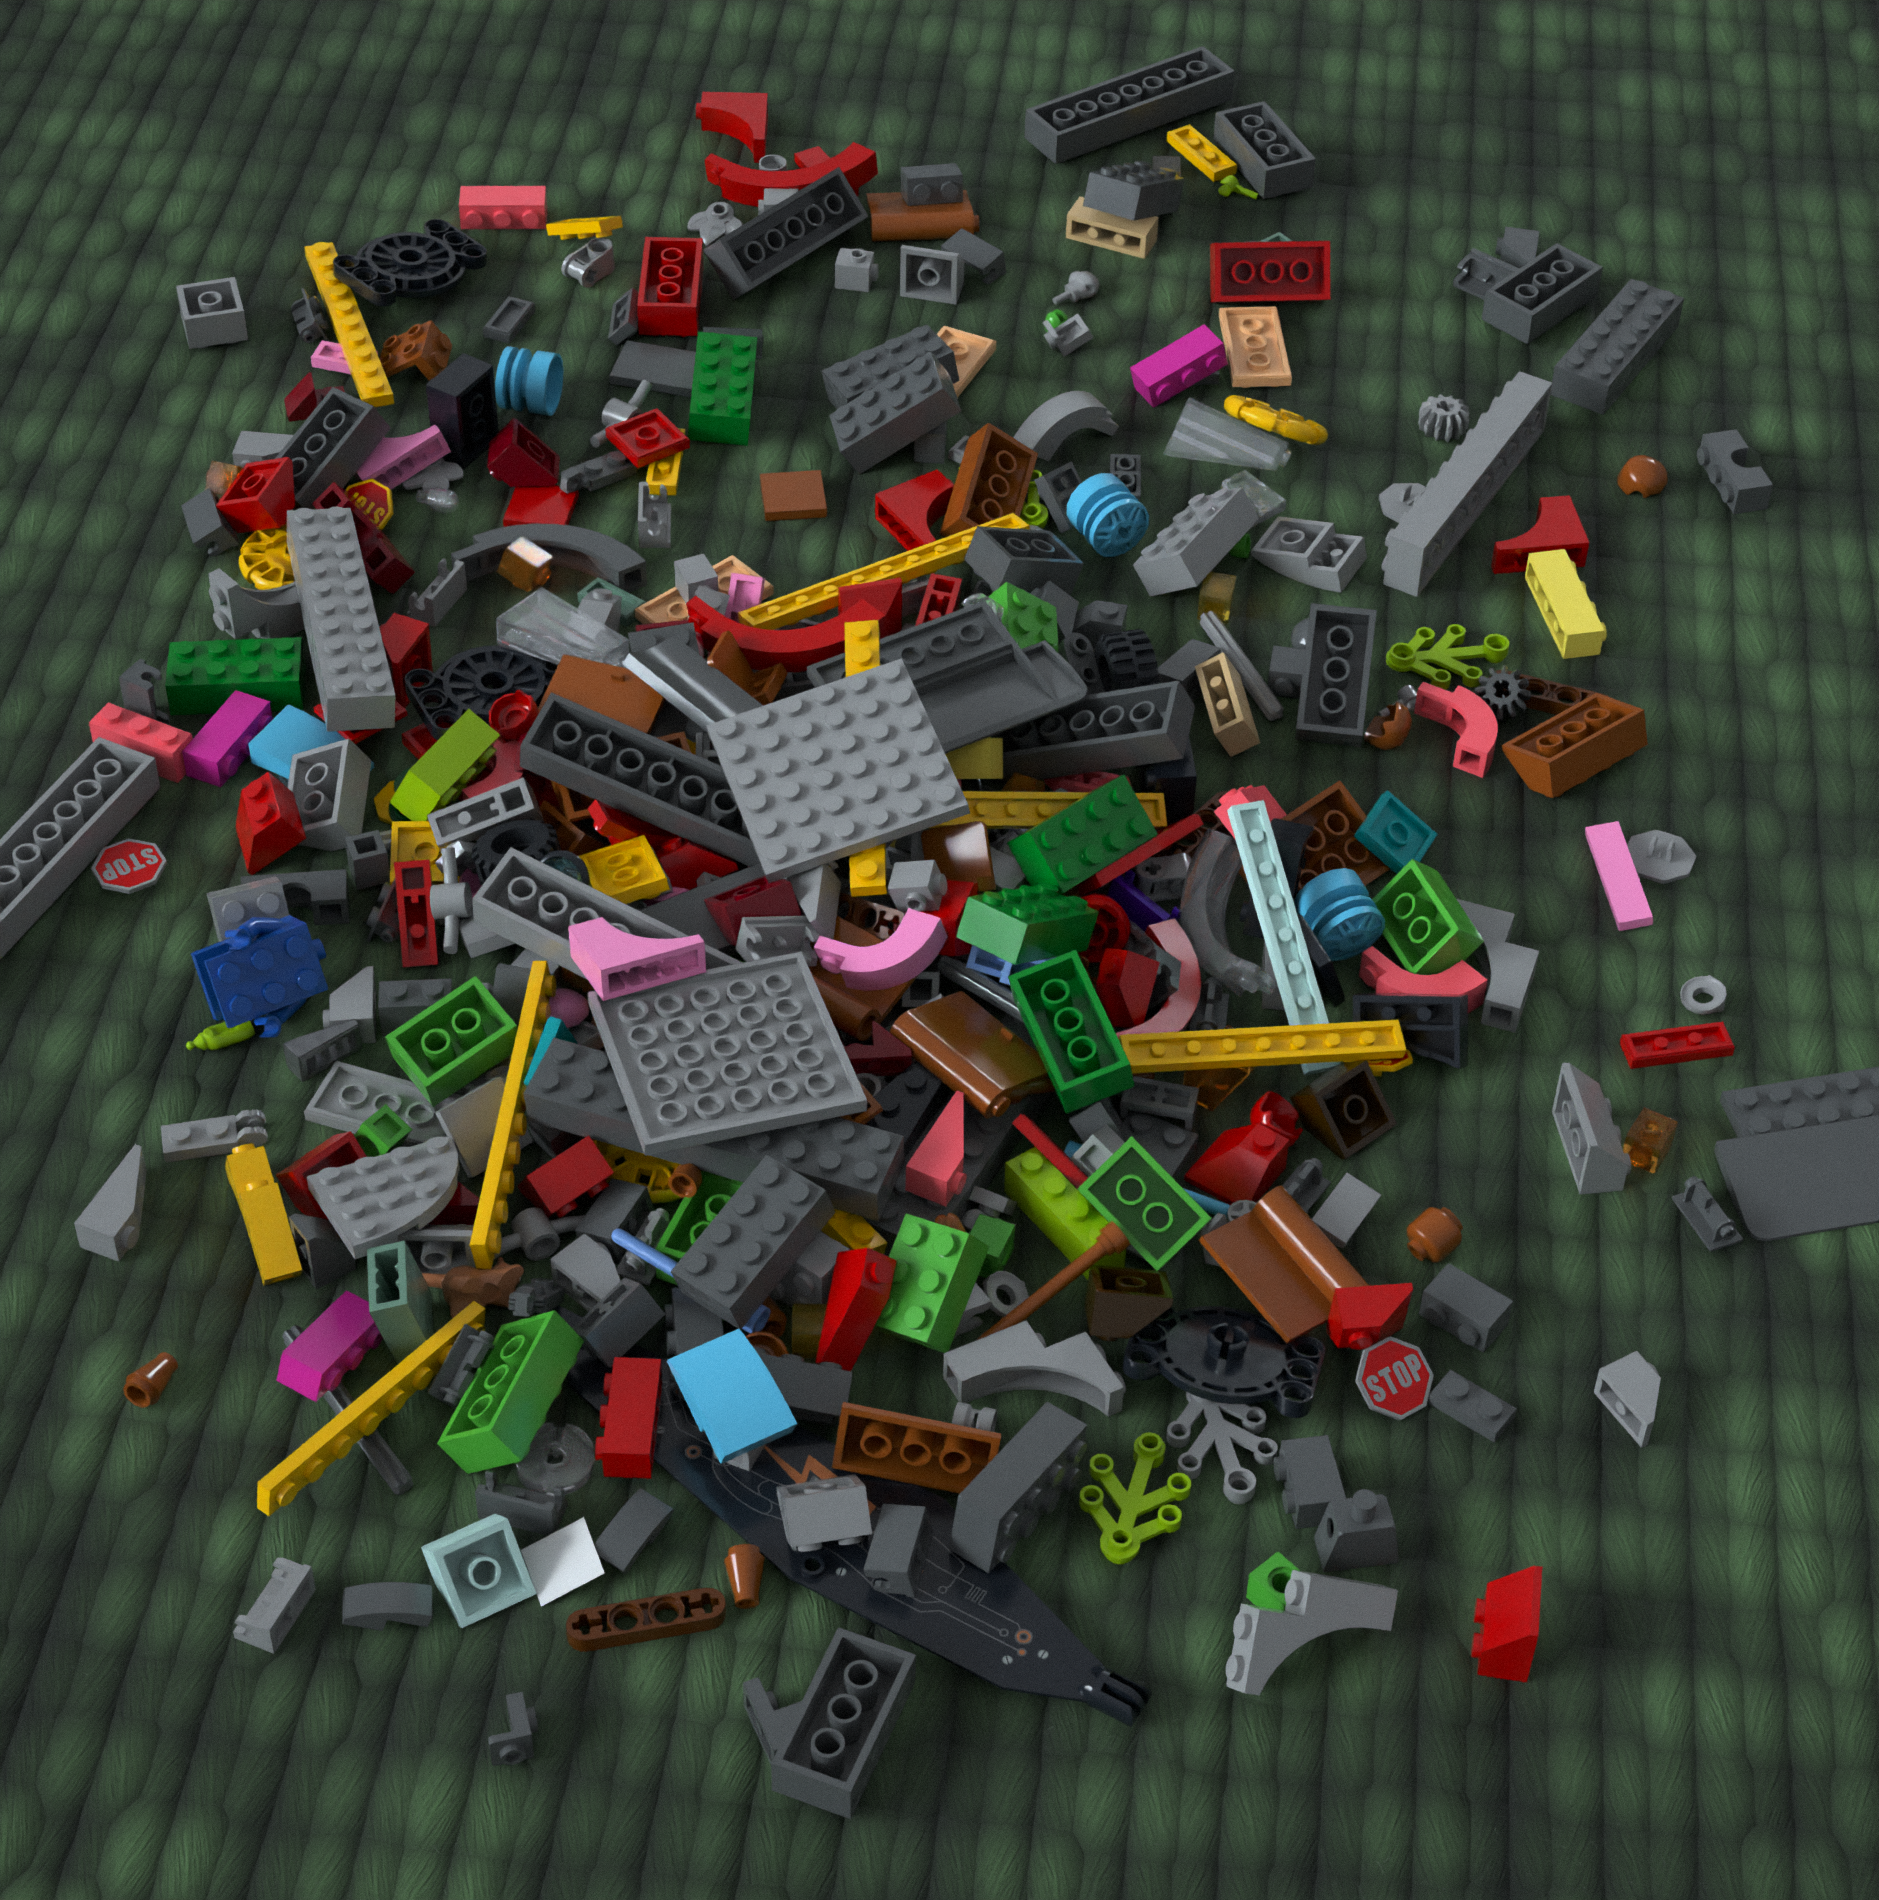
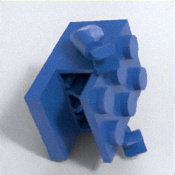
[191,915,328,1038]

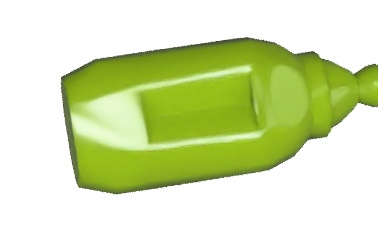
[186,1021,255,1051]

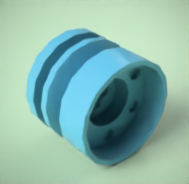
[495,346,564,416]
[1066,473,1149,557]
[1294,868,1385,961]

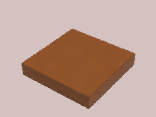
[760,470,827,521]

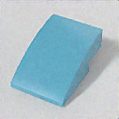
[248,705,374,787]
[667,1329,797,1464]

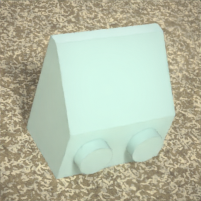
[421,1514,537,1628]

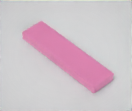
[1585,821,1653,931]

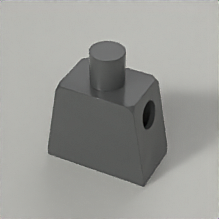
[1314,1489,1399,1573]

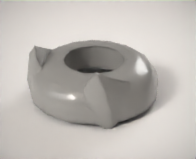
[1680,975,1727,1015]
[983,1271,1029,1317]

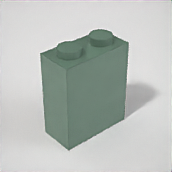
[367,1240,433,1364]

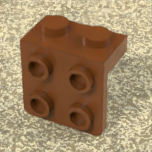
[380,320,452,381]
[707,631,788,706]
[921,821,996,895]

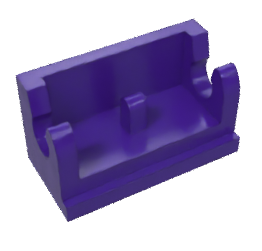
[1107,869,1182,932]

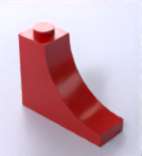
[696,92,768,163]
[875,469,954,551]
[1491,495,1589,574]

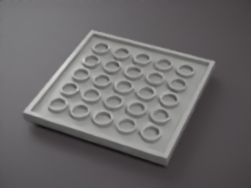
[706,658,970,884]
[588,952,867,1156]

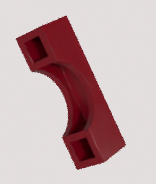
[312,482,415,594]

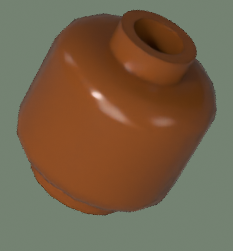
[1406,1207,1463,1263]

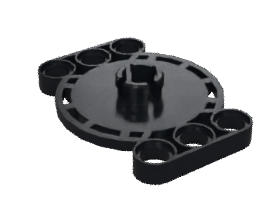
[333,219,487,306]
[404,633,566,740]
[1123,1306,1326,1418]

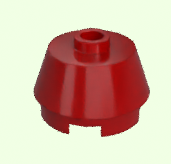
[1078,893,1130,962]

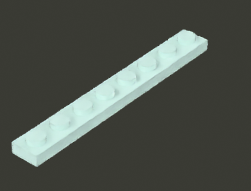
[1227,800,1341,1076]

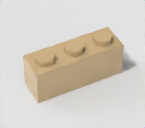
[1066,197,1159,259]
[1195,652,1260,757]

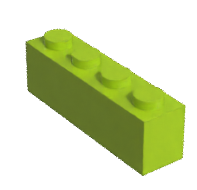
[1004,1147,1126,1280]

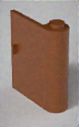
[866,190,979,242]
[538,654,666,735]
[808,916,918,1041]
[889,991,1048,1119]
[1199,1185,1370,1344]

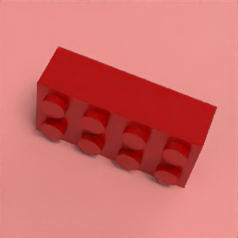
[637,237,704,337]
[1210,241,1330,303]

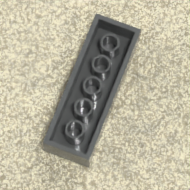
[703,167,868,300]
[1551,279,1684,415]
[992,681,1195,785]

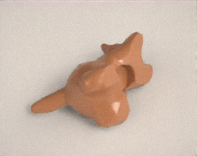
[422,1257,524,1318]

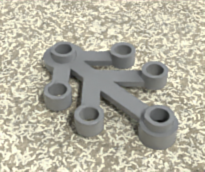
[1166,1392,1278,1504]

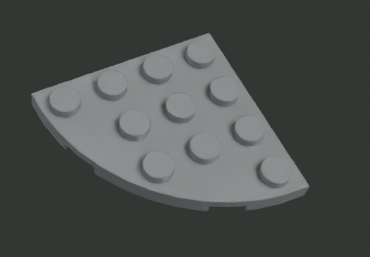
[307,1135,460,1259]

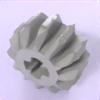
[1418,394,1470,442]

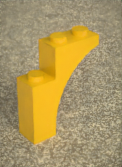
[225,1143,302,1286]

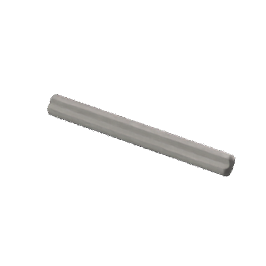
[1200,611,1284,721]

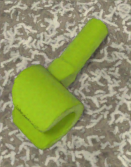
[1218,175,1259,200]

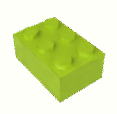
[389,709,500,821]

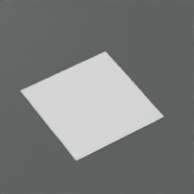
[521,1517,605,1606]

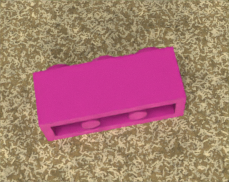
[1130,324,1228,408]
[182,690,274,787]
[276,1290,383,1402]

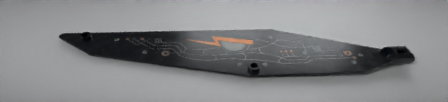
[540,1305,1152,1727]

